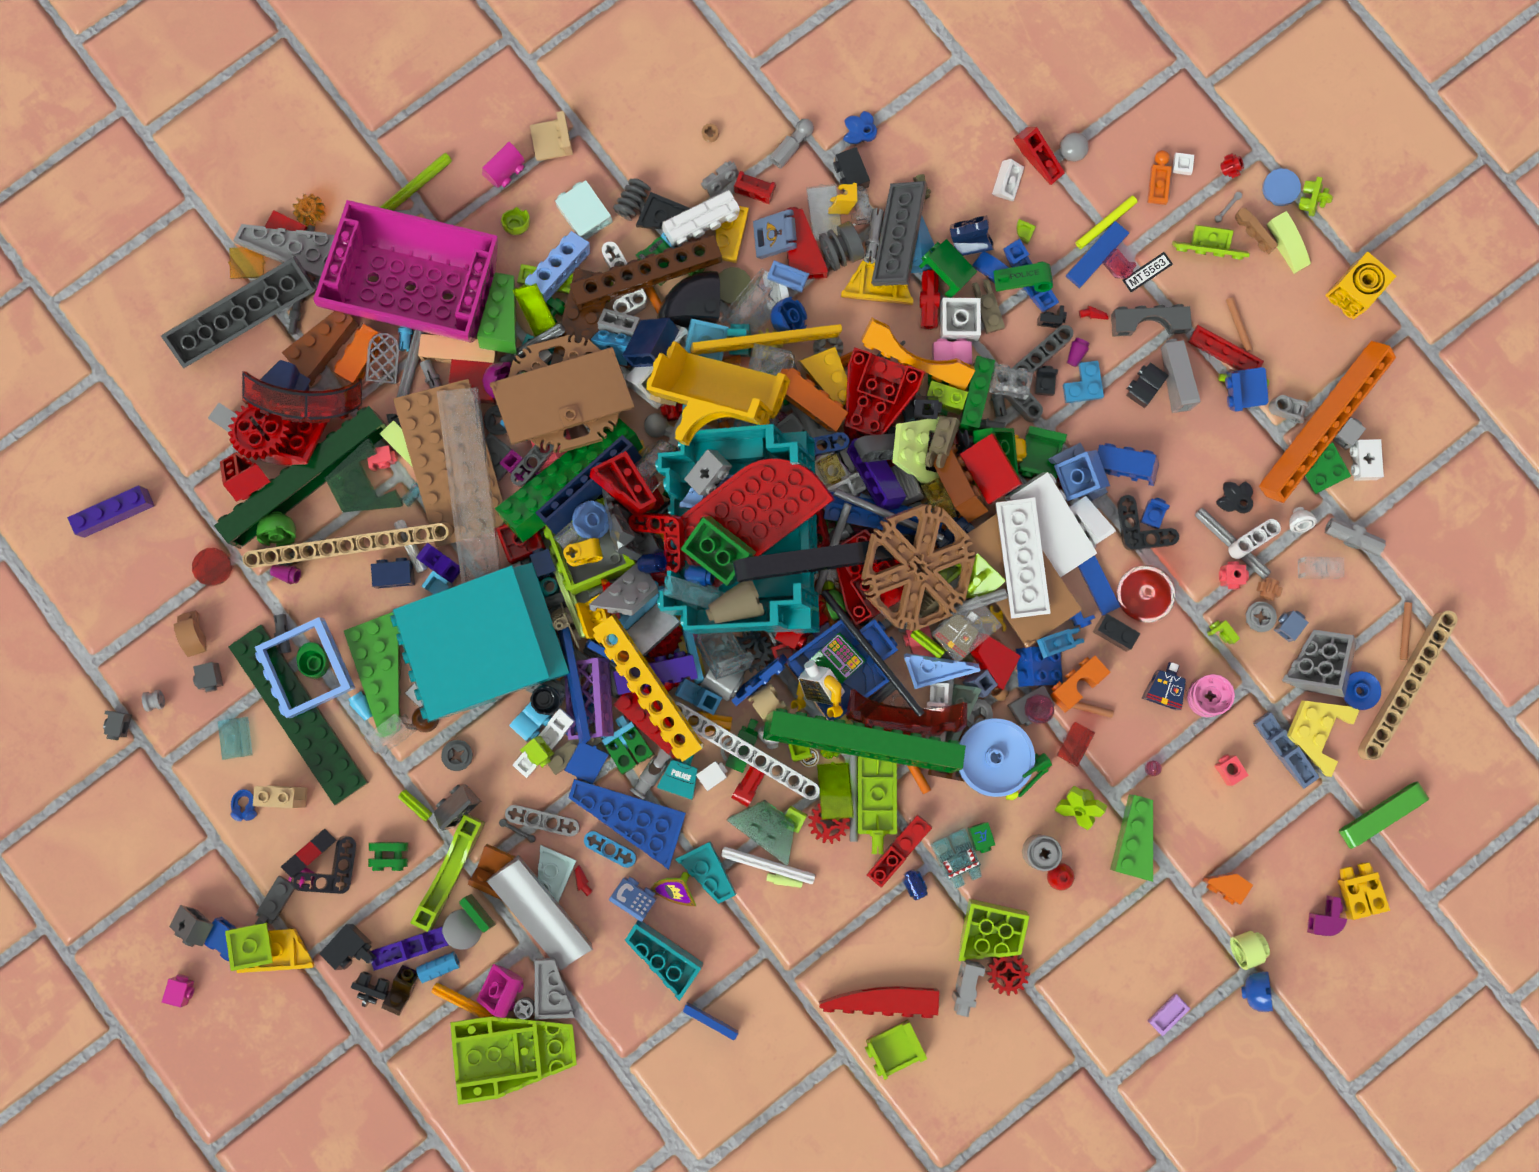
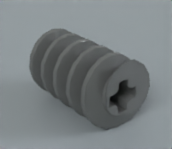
[613,178,651,221]

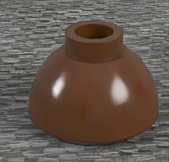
[412,706,439,733]

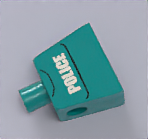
[657,754,698,800]

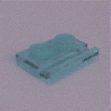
[218,717,252,760]

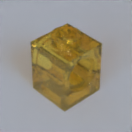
[815,454,846,485]

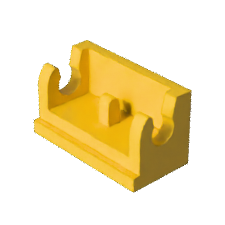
[828,183,857,215]

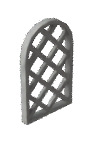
[365,333,399,384]

